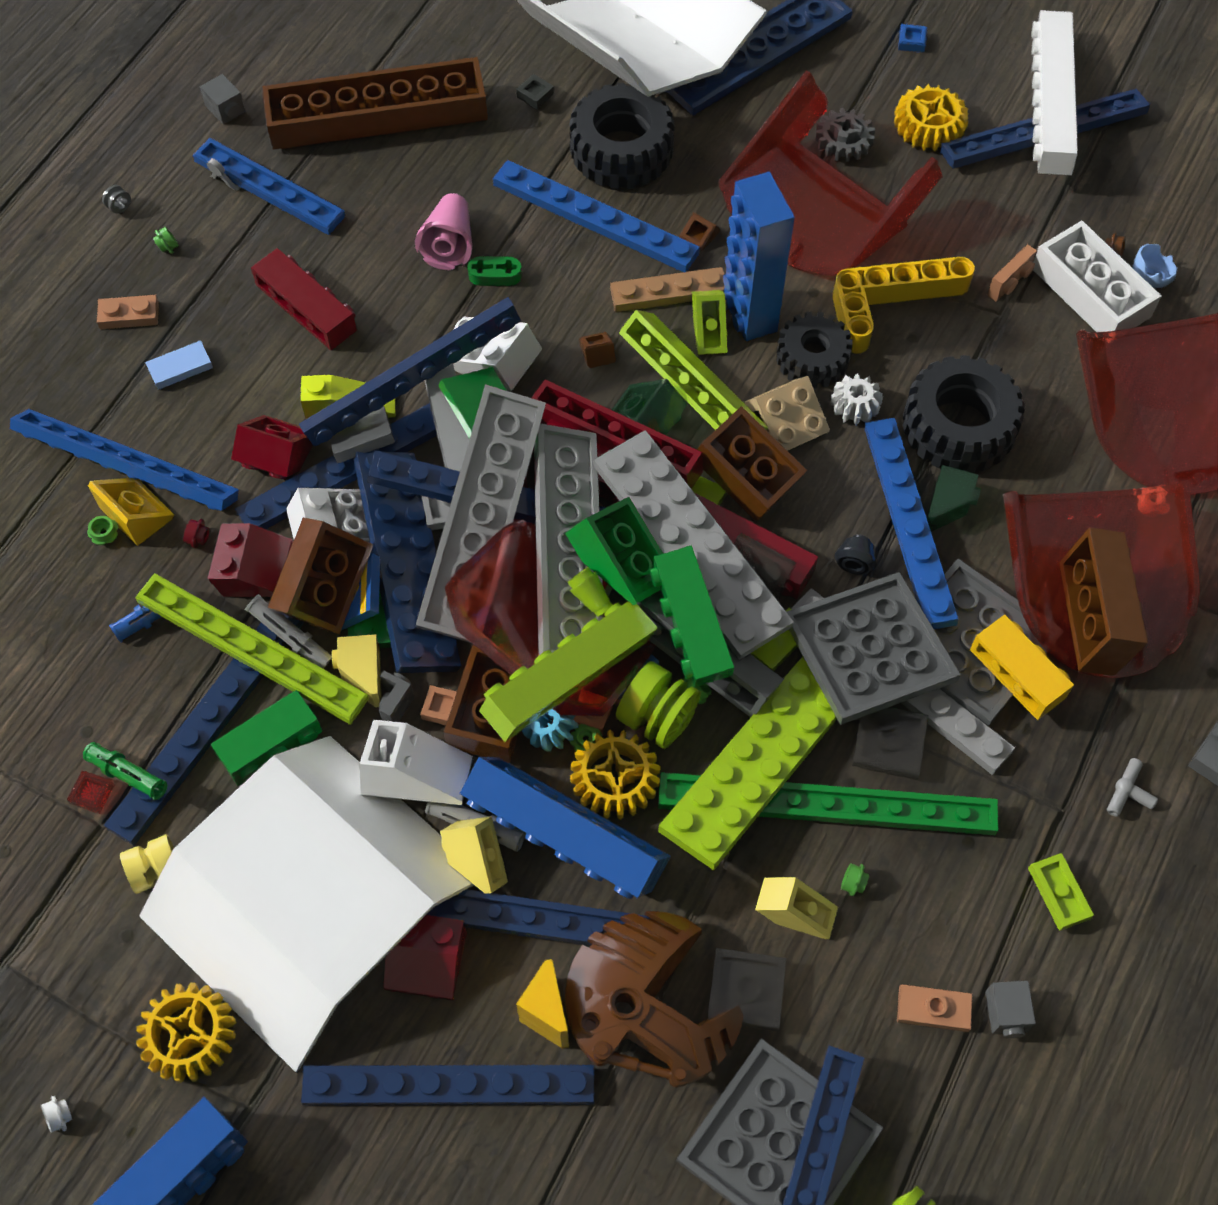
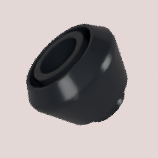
[834,535,877,575]

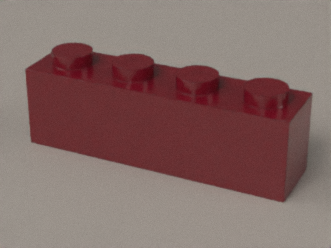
[251,248,357,350]

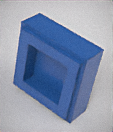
[898,24,927,53]

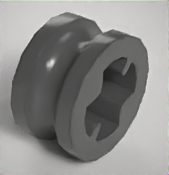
[102,185,131,214]

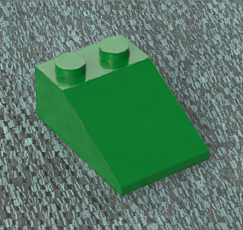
[565,497,663,605]

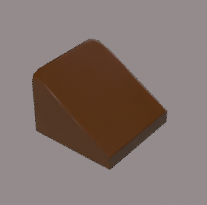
[679,212,720,251]
[579,332,616,368]

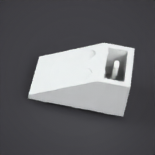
[453,317,542,391]
[286,488,370,543]
[359,720,473,805]

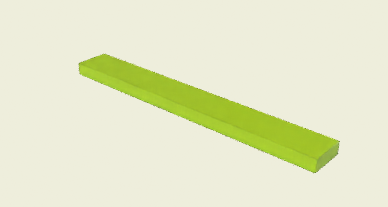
[135,573,369,725]

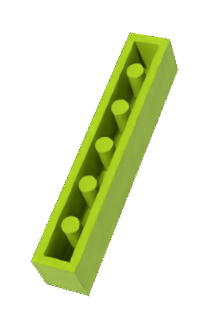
[619,310,769,430]
[479,601,658,742]

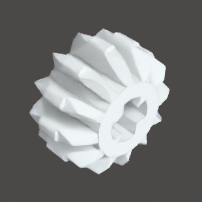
[831,373,883,425]

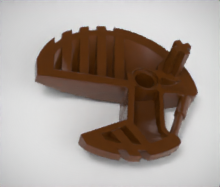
[565,911,744,1088]

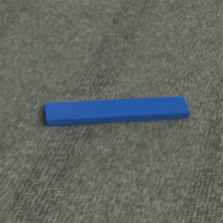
[193,138,345,235]

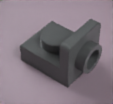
[379,671,415,722]

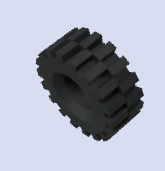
[776,311,853,389]

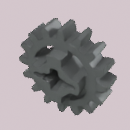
[815,108,875,162]

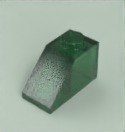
[927,465,981,532]

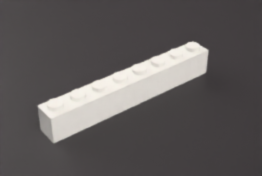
[1032,11,1077,175]

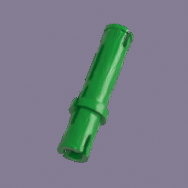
[83,742,167,800]

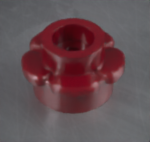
[183,519,210,548]

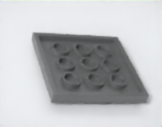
[934,559,1063,726]
[786,572,961,725]
[677,1039,883,1205]

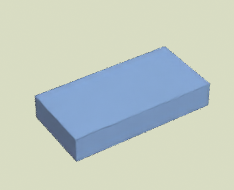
[145,341,213,390]

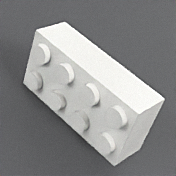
[1033,221,1161,344]

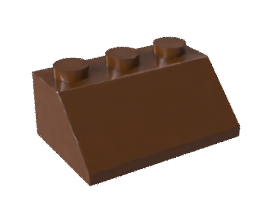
[697,406,807,522]

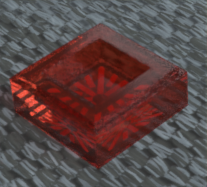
[67,770,115,814]

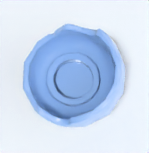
[1132,244,1177,288]

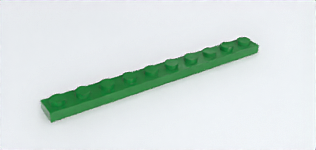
[658,772,998,835]

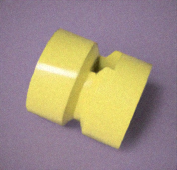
[120,834,174,894]

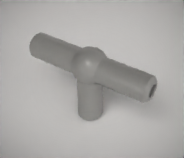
[1107,758,1158,816]

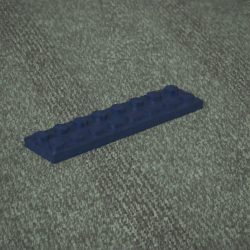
[666,0,853,116]
[353,451,461,673]

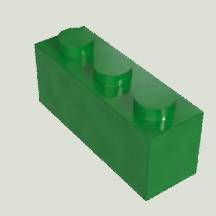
[211,690,322,786]

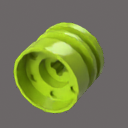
[616,661,701,749]

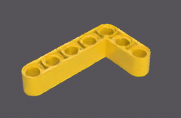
[833,257,975,354]

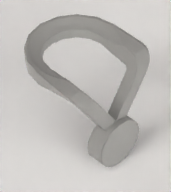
[207,159,241,190]

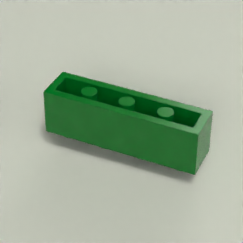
[649,545,734,687]

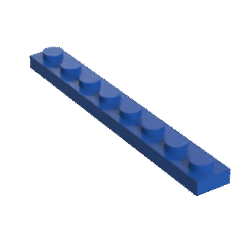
[493,160,700,272]
[10,409,239,511]
[865,418,958,629]

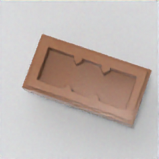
[897,984,972,1032]

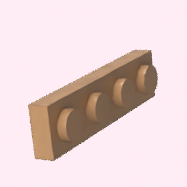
[610,267,725,312]

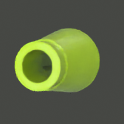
[567,567,613,617]

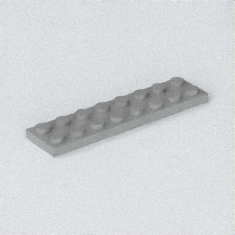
[415,384,546,645]
[534,424,604,655]
[593,430,794,660]

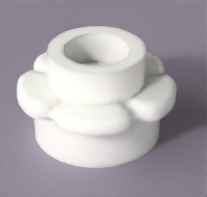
[41,1096,72,1133]

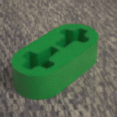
[467,256,522,286]

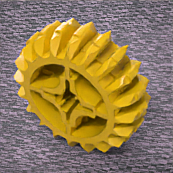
[894,84,968,152]
[570,730,660,820]
[136,983,236,1083]

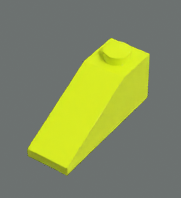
[301,375,396,419]

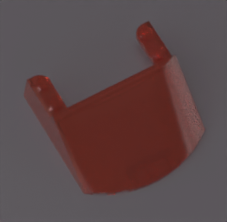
[718,71,943,276]

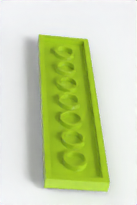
[658,657,837,870]

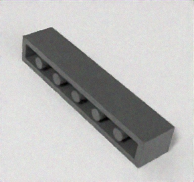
[605,584,784,717]

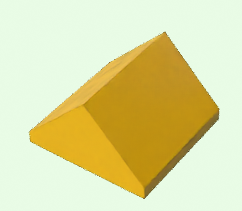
[88,478,174,546]
[516,959,569,1048]

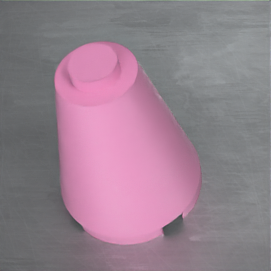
[415,194,472,270]

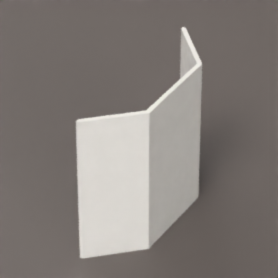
[517,0,767,97]
[140,736,474,1072]

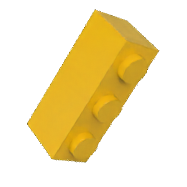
[970,614,1074,720]

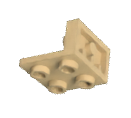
[744,376,830,451]

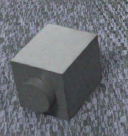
[200,74,245,125]
[985,981,1036,1039]

